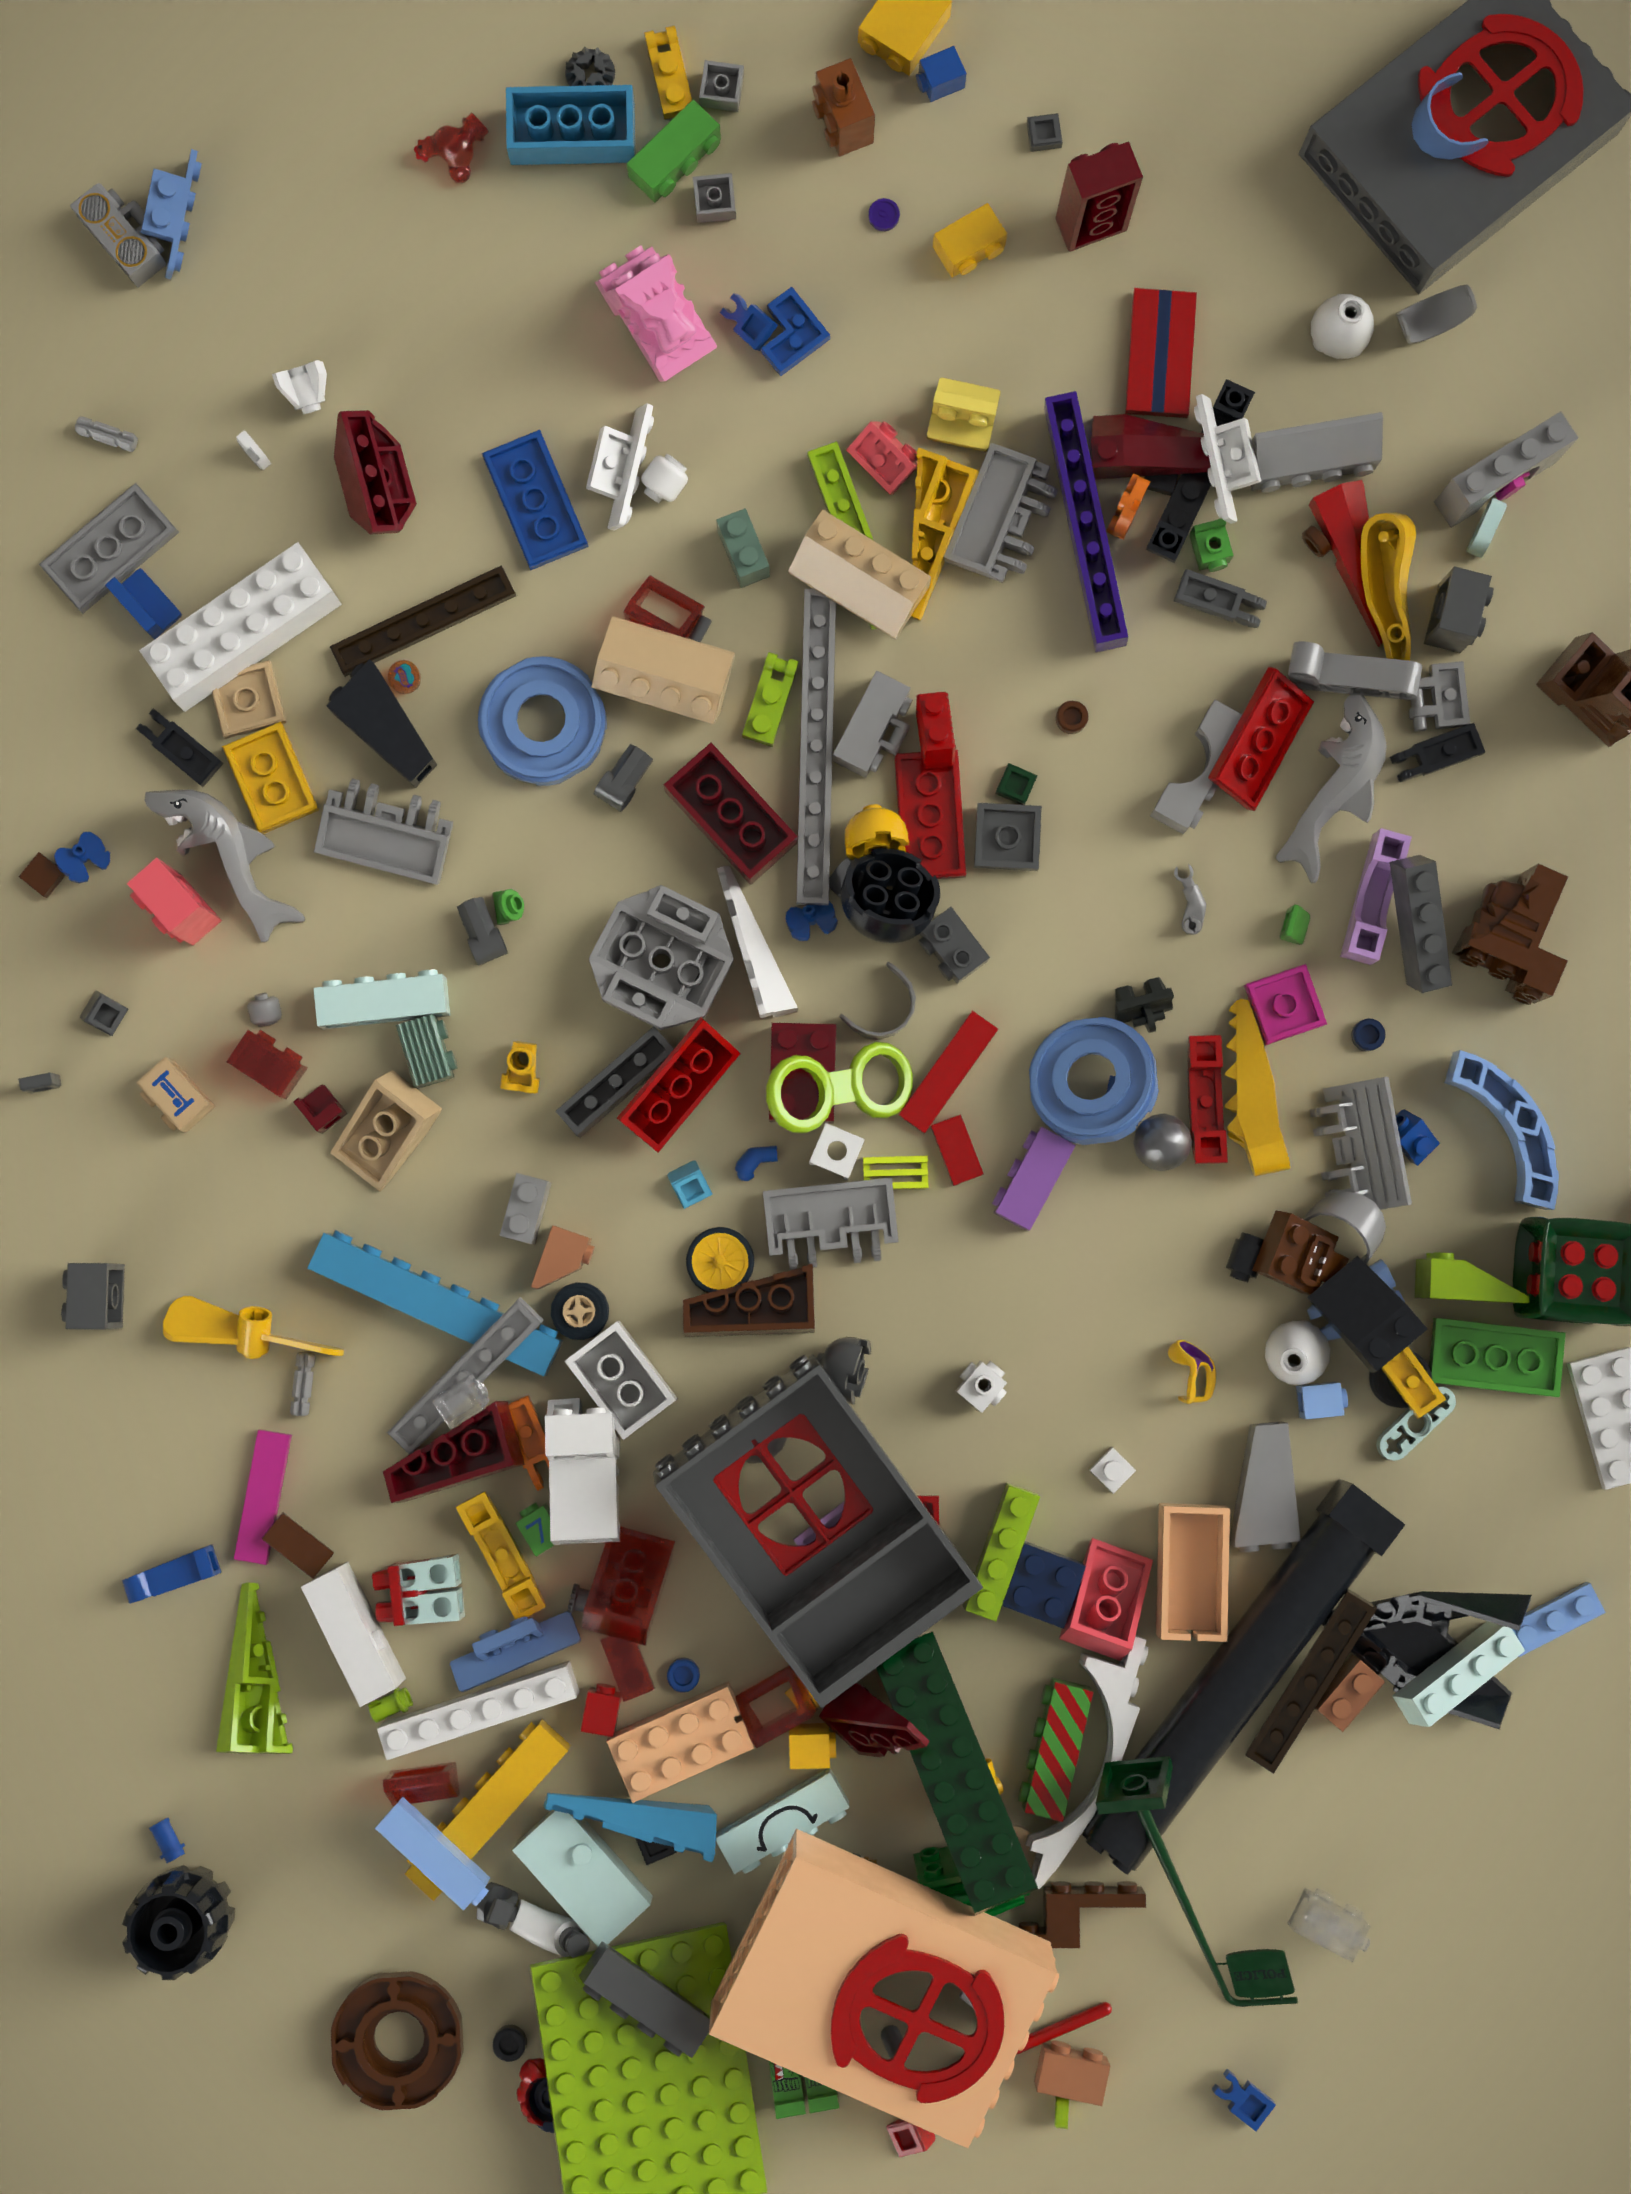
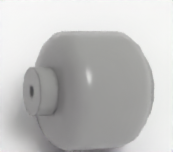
[247,993,282,1027]

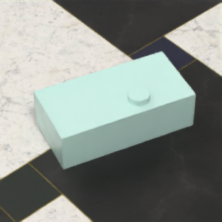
[512,1810,653,1947]

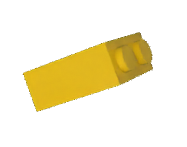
[858,0,952,76]

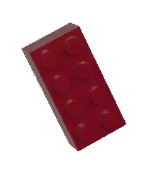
[1055,141,1143,252]
[663,742,798,885]

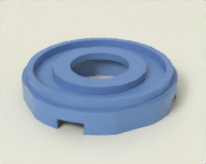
[478,656,607,786]
[1029,1017,1159,1145]

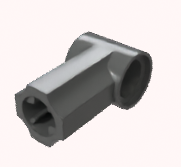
[594,744,653,812]
[457,897,508,966]

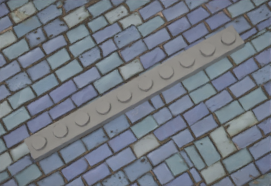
[796,589,836,905]

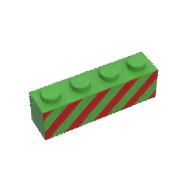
[1018,1677,1094,1822]

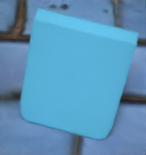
[667,1160,713,1209]

